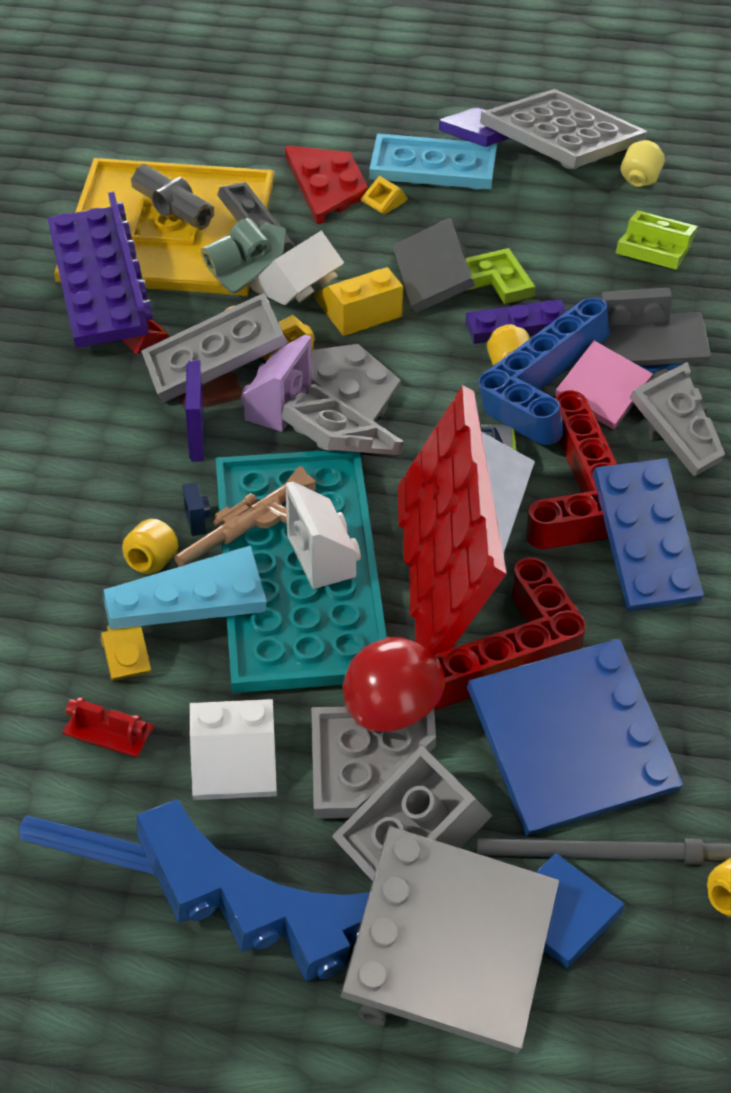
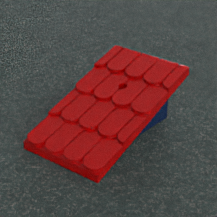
[398,385,535,655]

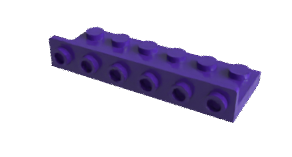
[47,191,153,348]

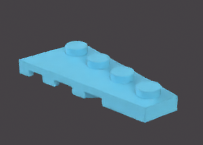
[104,545,267,629]

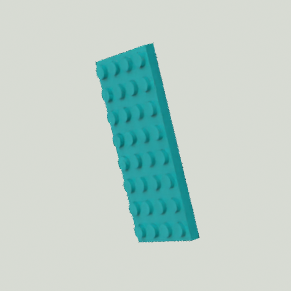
[216,450,387,693]

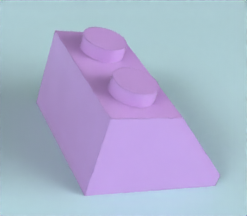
[241,335,312,432]

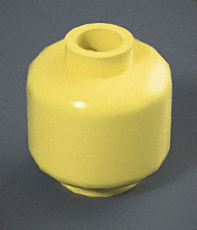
[620,140,665,187]

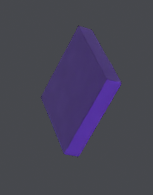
[439,107,509,147]
[185,360,204,462]

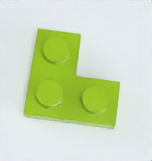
[466,248,535,304]

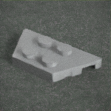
[311,344,401,422]
[281,384,405,455]

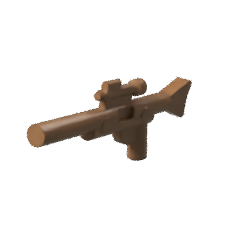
[174,466,316,567]

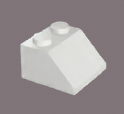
[250,231,344,305]
[286,481,361,589]
[190,699,277,800]

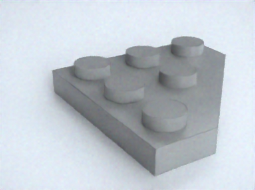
[311,707,436,819]

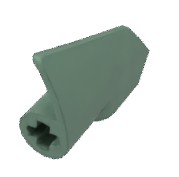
[201,218,286,294]

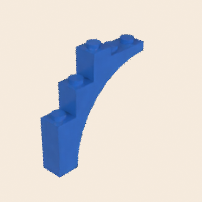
[137,799,370,981]

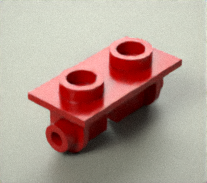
[62,697,154,758]

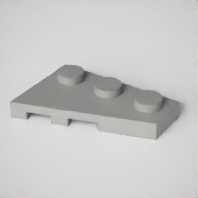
[630,362,725,476]

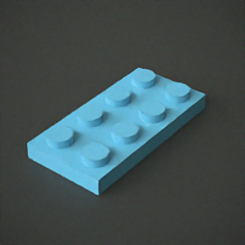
[369,134,497,190]

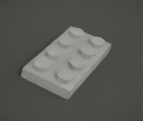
[141,293,288,403]

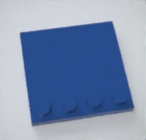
[467,638,683,837]

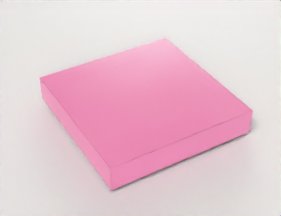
[555,341,653,430]

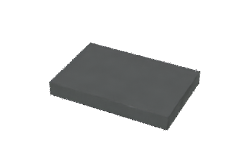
[392,218,475,313]

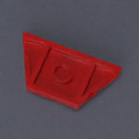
[285,146,368,224]

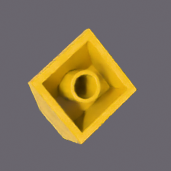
[314,267,403,336]

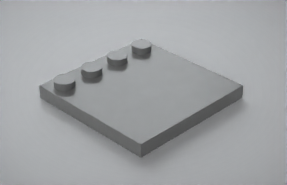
[480,89,648,169]
[340,826,559,1054]

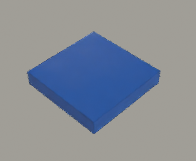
[536,853,624,969]

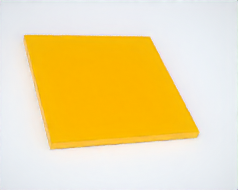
[54,158,274,296]

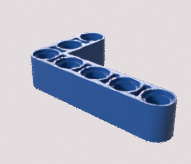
[478,298,610,445]

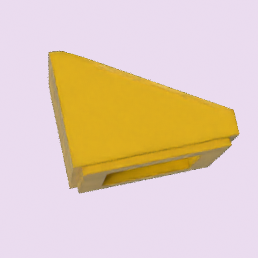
[360,176,408,215]

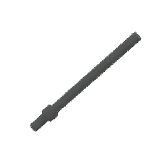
[477,838,731,865]

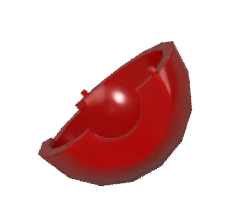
[342,637,446,732]

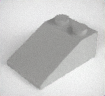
[332,745,493,881]

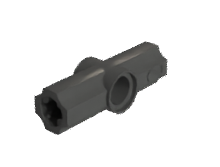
[131,164,214,230]

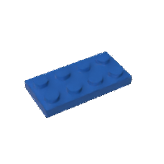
[593,458,704,611]

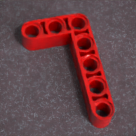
[526,390,617,549]
[434,557,586,711]

